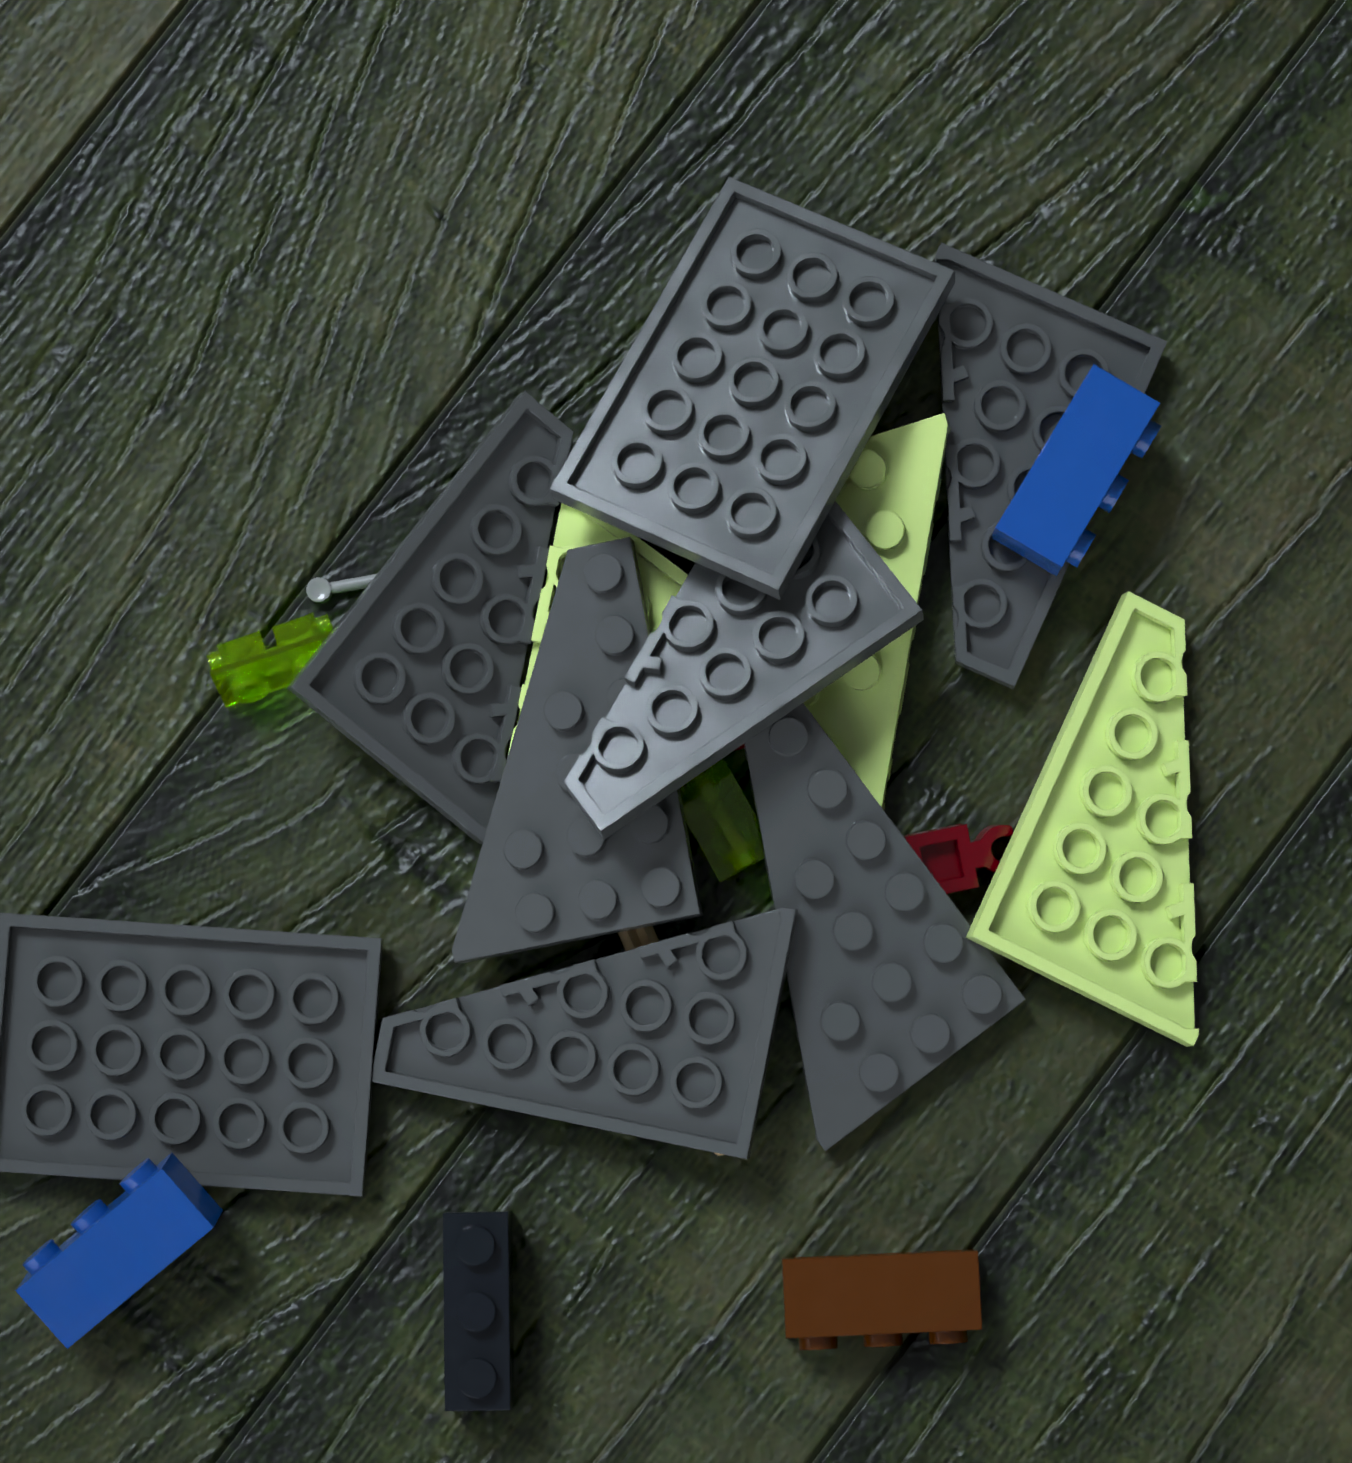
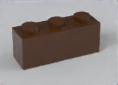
[781,1249,982,1350]

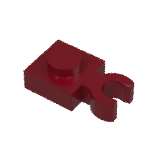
[903,823,1013,894]

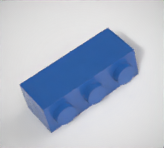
[991,364,1161,576]
[16,1153,223,1349]

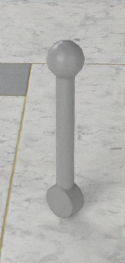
[306,574,377,604]

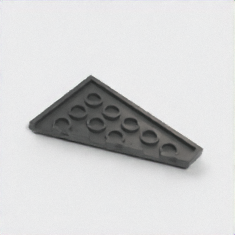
[935,243,1168,689]
[287,391,573,844]
[564,501,924,840]
[452,537,703,964]
[744,703,1026,1151]
[371,907,798,1159]

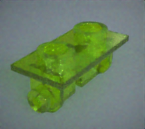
[207,612,333,707]
[680,758,764,883]

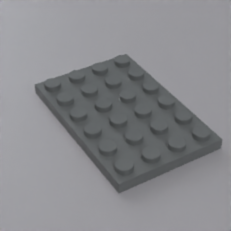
[550,177,956,600]
[0,913,384,1196]

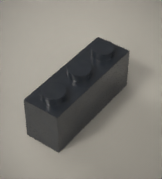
[443,1211,514,1411]

